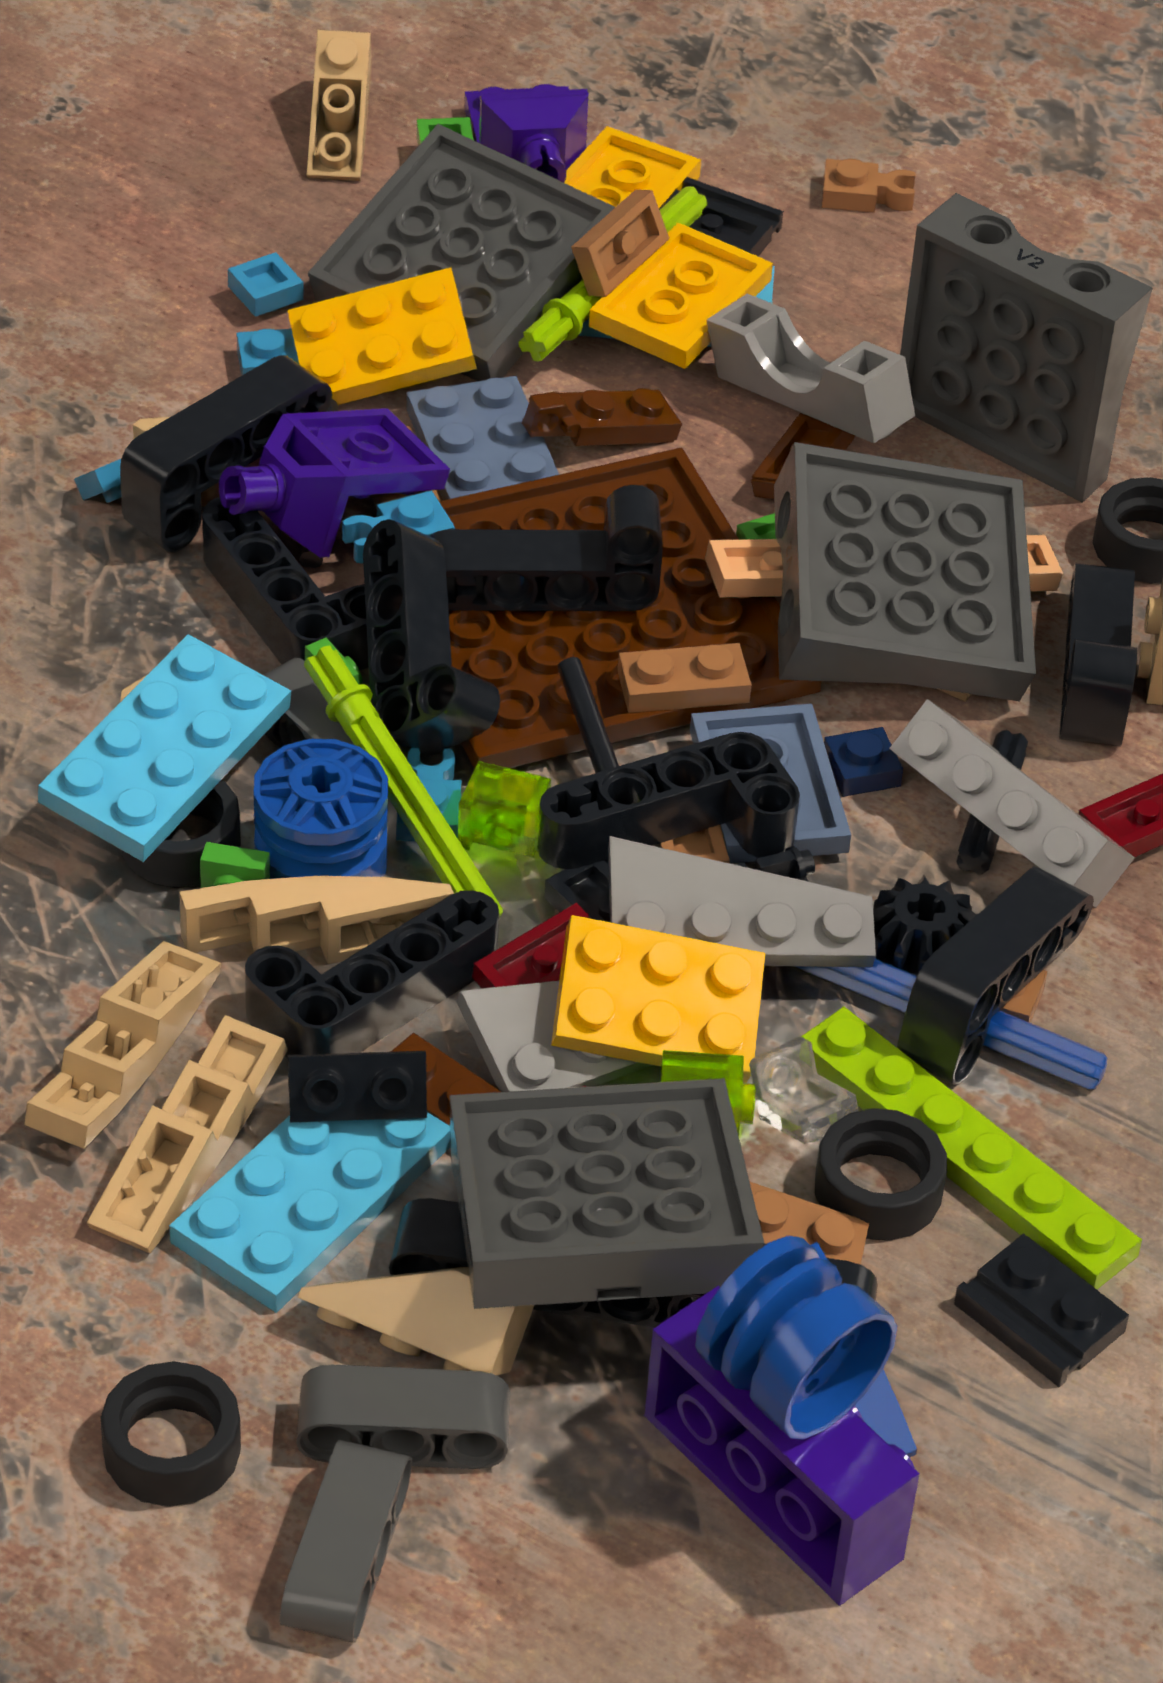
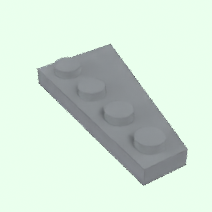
[608,836,876,967]
[456,981,652,1092]

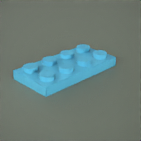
[38,634,291,862]
[169,1112,451,1313]

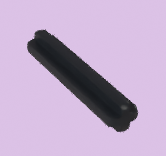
[956,729,1028,875]

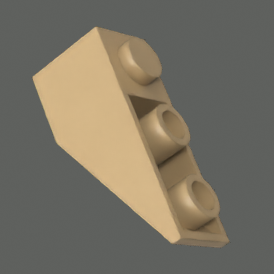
[307,30,372,181]
[298,1267,534,1376]

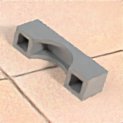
[706,294,915,443]
[889,699,1135,908]

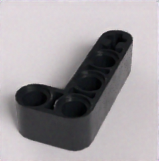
[120,355,332,552]
[430,485,663,611]
[202,497,369,671]
[363,519,500,756]
[1059,563,1137,747]
[537,732,800,870]
[897,866,1094,1085]
[245,890,499,1059]

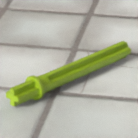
[518,186,707,362]
[304,645,503,918]

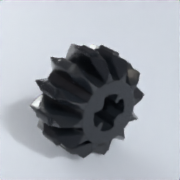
[873,875,978,976]

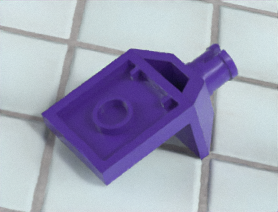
[464,84,589,183]
[219,408,451,558]

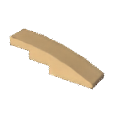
[179,876,454,964]
[24,941,221,1149]
[87,1015,288,1253]

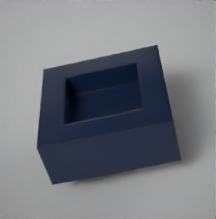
[824,727,903,797]

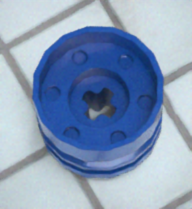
[253,739,388,879]
[695,1235,898,1439]

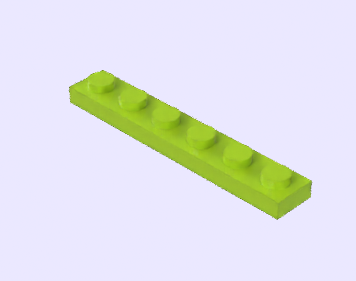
[796,1006,1142,1289]

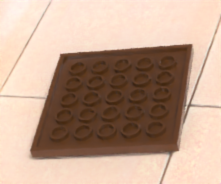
[371,447,822,776]

